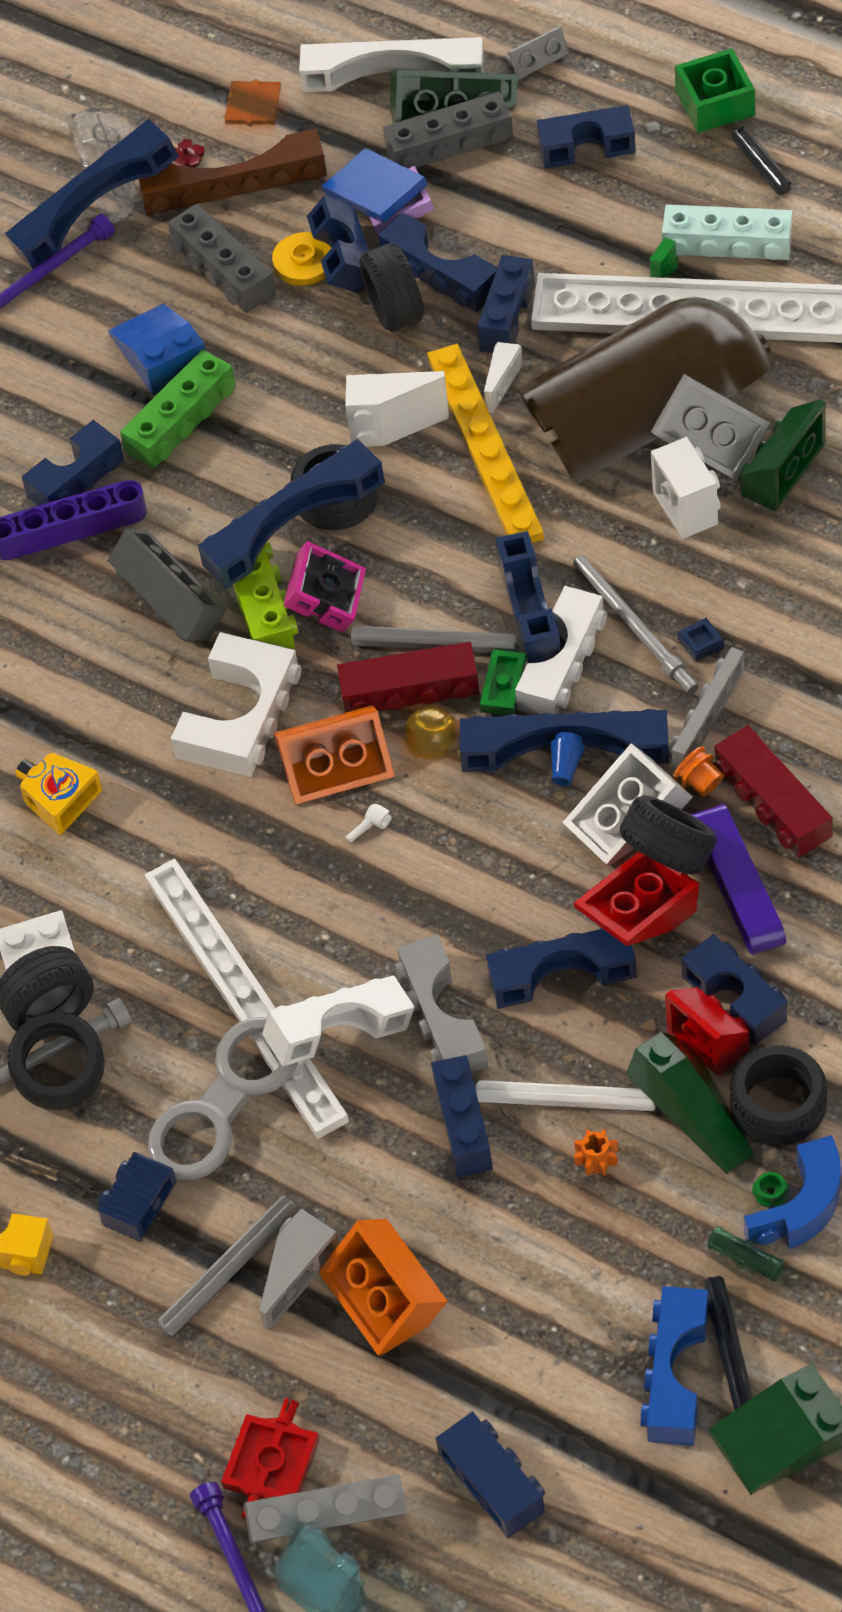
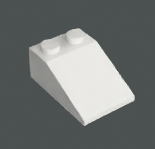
[345,371,449,447]
[563,744,693,866]

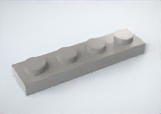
[669,647,744,770]

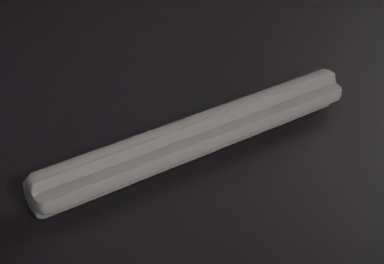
[351,626,518,653]
[158,1196,297,1336]

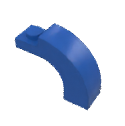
[744,1135,841,1249]

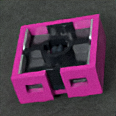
[283,541,366,633]

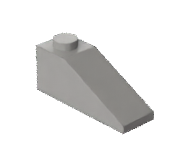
[259,1208,339,1331]

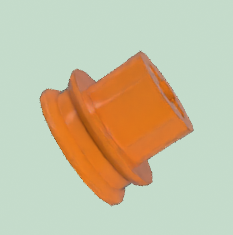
[673,746,724,797]

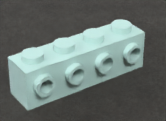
[662,204,792,260]

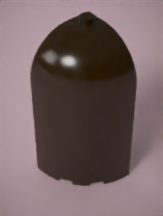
[517,297,772,484]

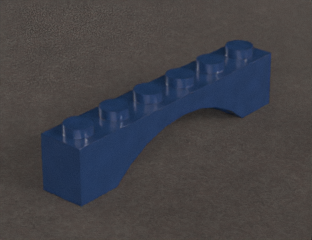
[4,119,179,269]
[198,439,385,589]
[460,709,669,772]

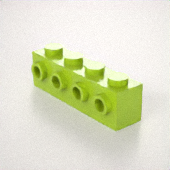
[233,540,299,650]

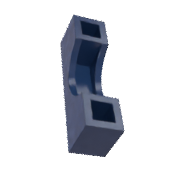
[378,212,497,312]
[495,531,561,663]
[486,928,637,1009]

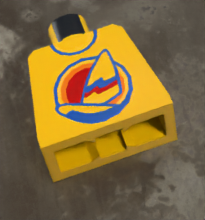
[15,753,103,835]

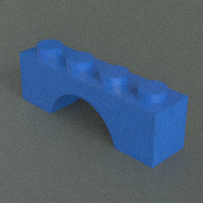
[640,1286,709,1446]

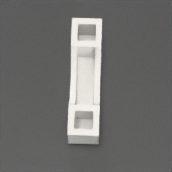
[515,586,607,715]
[262,975,414,1067]

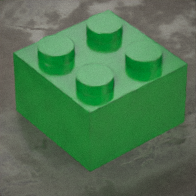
[675,48,755,133]

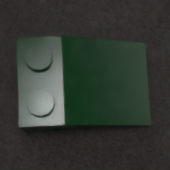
[708,1363,842,1495]

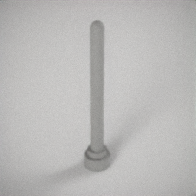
[0,997,132,1085]

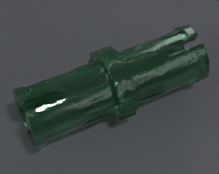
[707,1226,784,1282]

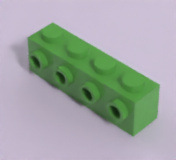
[120,349,236,469]

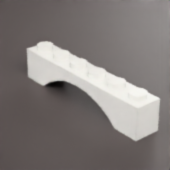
[299,37,484,92]

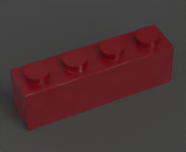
[337,642,480,713]
[713,725,833,858]

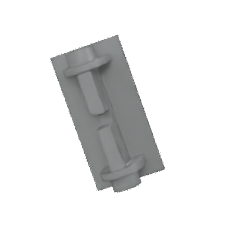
[504,26,569,80]

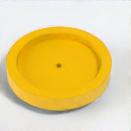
[272,232,331,286]

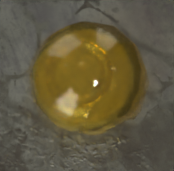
[404,706,457,759]

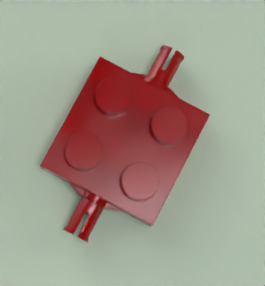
[221,1398,320,1520]

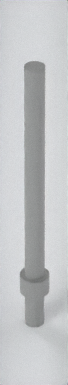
[573,555,699,695]

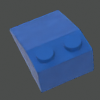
[108,303,205,395]

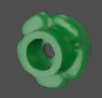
[752,1172,789,1207]

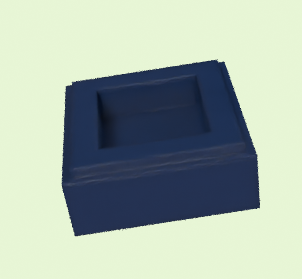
[677,618,724,662]

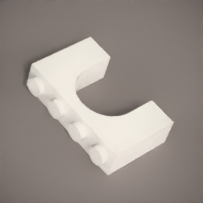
[171,632,301,777]

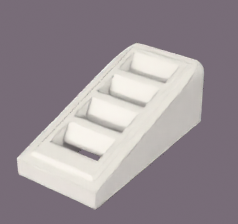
[484,342,523,413]

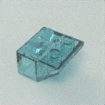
[274,1522,367,1612]

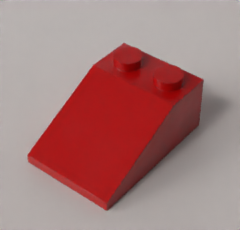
[574,851,699,946]

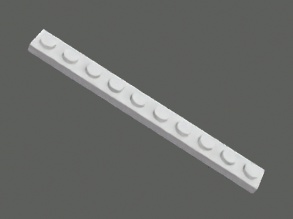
[144,859,349,1139]

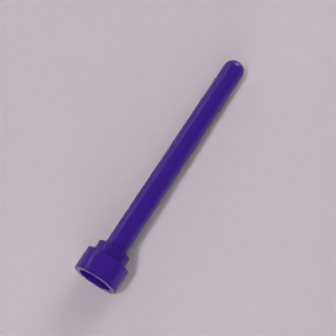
[0,213,115,309]
[189,1481,267,1612]

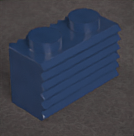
[97,1152,177,1242]

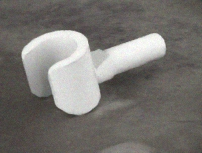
[345,804,392,843]

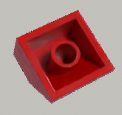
[665,987,749,1076]

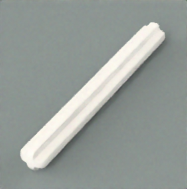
[475,1080,656,1111]

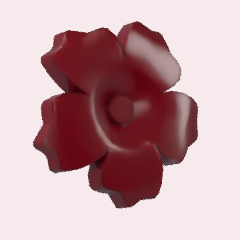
[172,139,205,167]

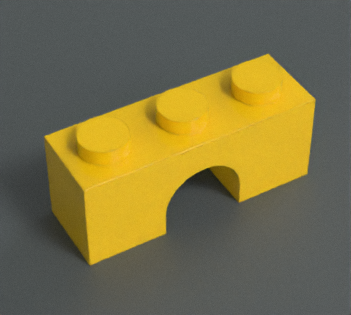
[0,1213,53,1276]

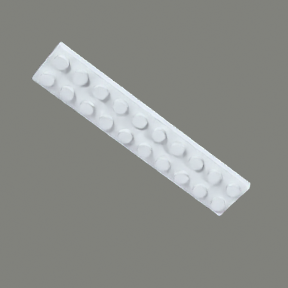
[531,273,842,343]

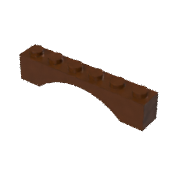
[138,128,327,215]

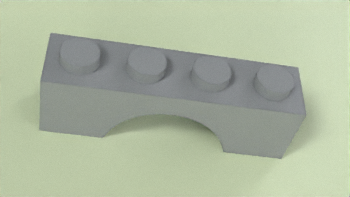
[394,934,488,1073]
[243,1474,407,1544]

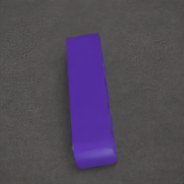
[0,480,147,560]
[691,803,786,955]

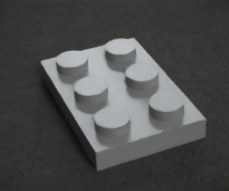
[651,374,770,481]

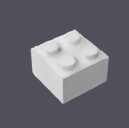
[651,437,721,539]

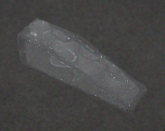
[66,107,135,223]

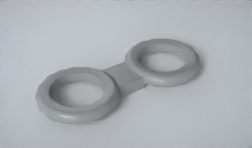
[148,1017,298,1181]

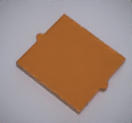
[225,79,281,127]

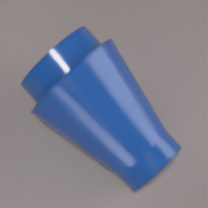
[551,732,585,786]

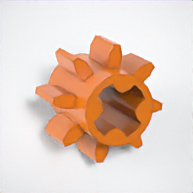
[574,1129,618,1176]

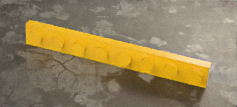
[427,343,544,543]

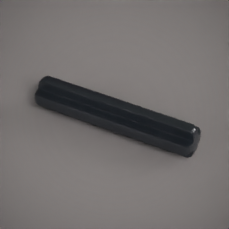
[732,126,792,195]

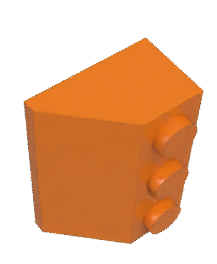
[274,705,395,805]
[318,1219,448,1355]

